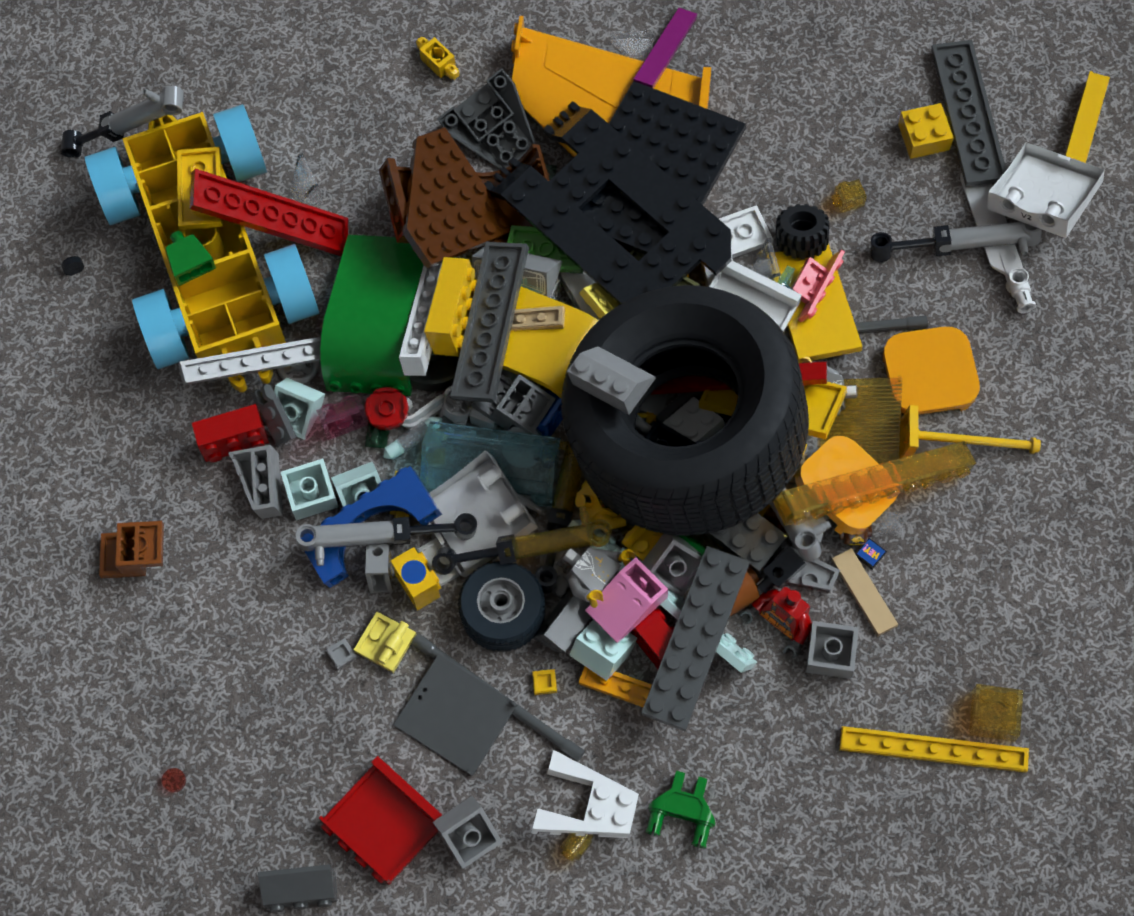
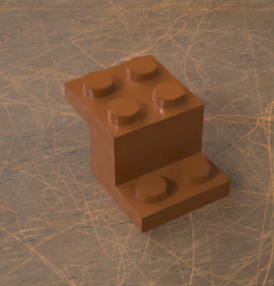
[99,521,164,578]

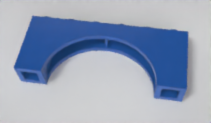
[301,466,442,588]

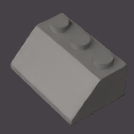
[567,346,655,415]

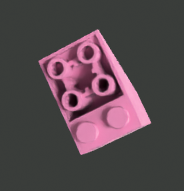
[585,557,668,643]

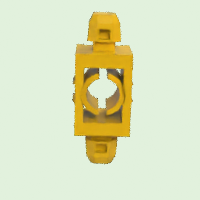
[416,37,459,80]

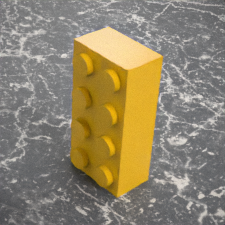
[424,257,477,357]

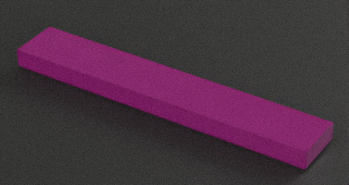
[633,8,697,88]

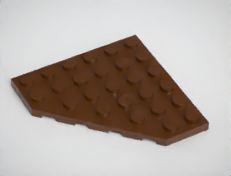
[403,127,512,269]

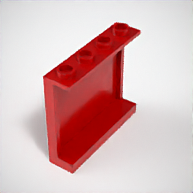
[319,756,442,885]

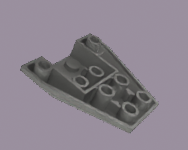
[437,68,536,169]

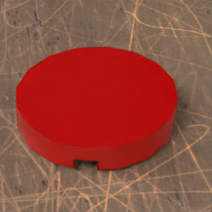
[364,387,409,430]

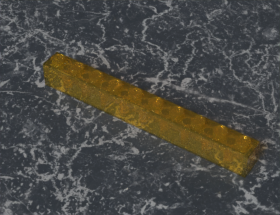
[773,441,977,526]

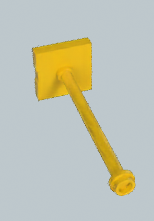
[899,405,1041,463]

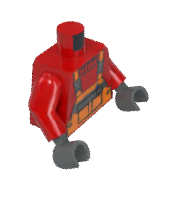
[740,586,812,659]

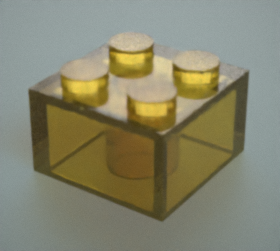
[969,684,1023,742]

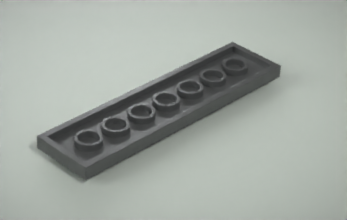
[931,40,1006,187]
[450,242,529,403]
[641,546,750,732]

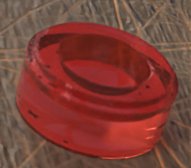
[162,768,186,792]

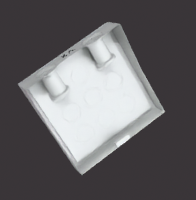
[987,142,1105,238]
[429,450,538,578]

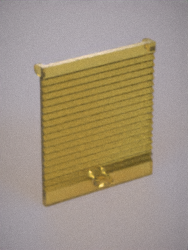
[820,376,903,464]

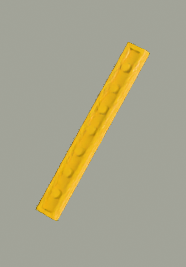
[839,726,1029,773]

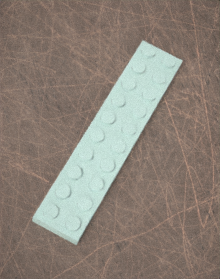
[568,519,757,673]

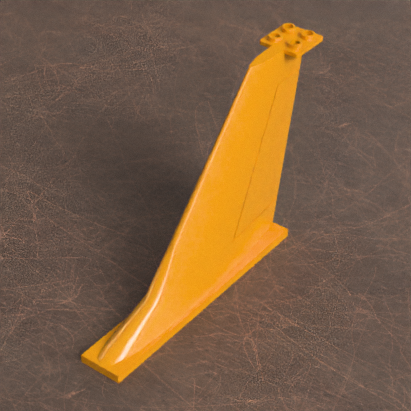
[511,16,711,278]

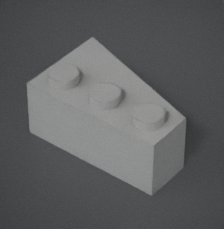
[228,445,283,519]

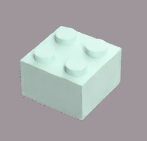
[281,459,339,521]
[570,620,637,681]

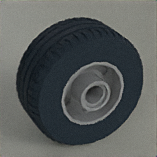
[458,561,545,652]

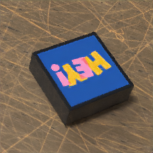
[855,538,887,570]

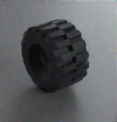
[776,204,830,260]

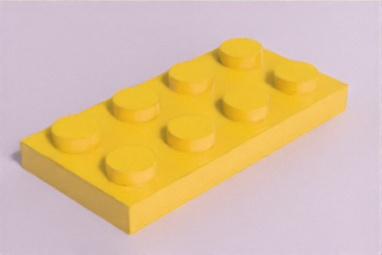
[177,147,223,230]

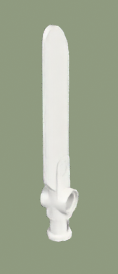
[960,173,1036,313]

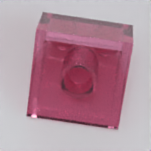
[316,395,368,440]

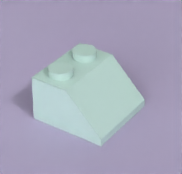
[274,378,325,440]
[331,462,381,517]

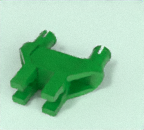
[645,771,716,849]

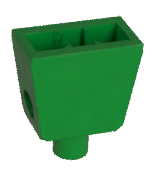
[166,231,216,286]

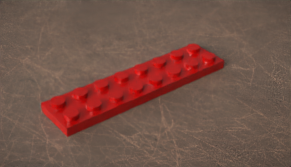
[190,168,348,257]

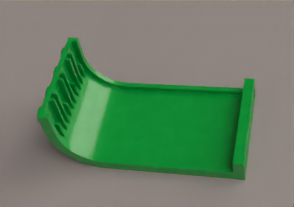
[320,235,424,396]

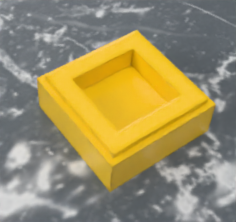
[532,669,557,695]

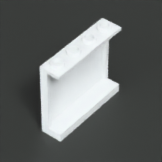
[709,261,802,332]

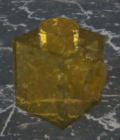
[832,179,867,213]

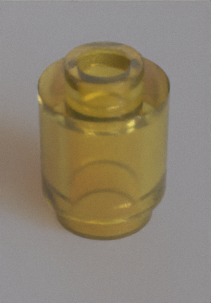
[560,833,594,861]

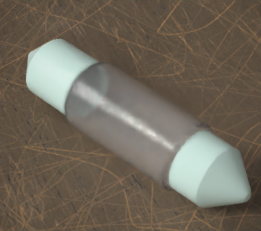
[383,417,443,460]

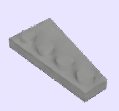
[756,545,840,591]

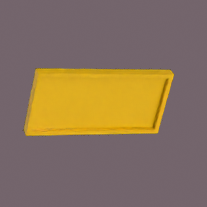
[766,243,863,363]
[699,382,847,440]

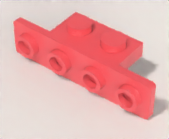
[790,249,845,322]

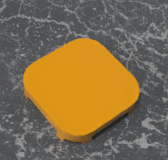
[882,327,980,415]
[793,436,898,537]

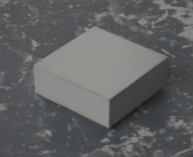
[326,638,357,670]

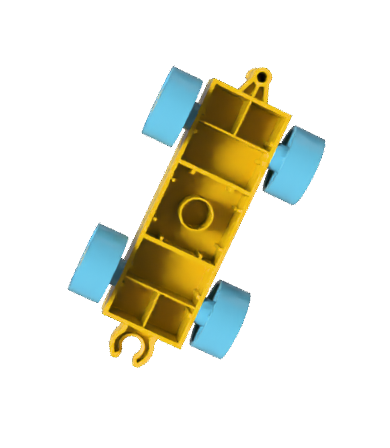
[85,104,320,392]

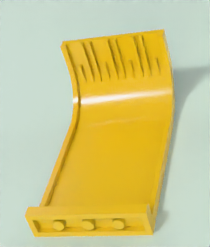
[460,286,599,399]

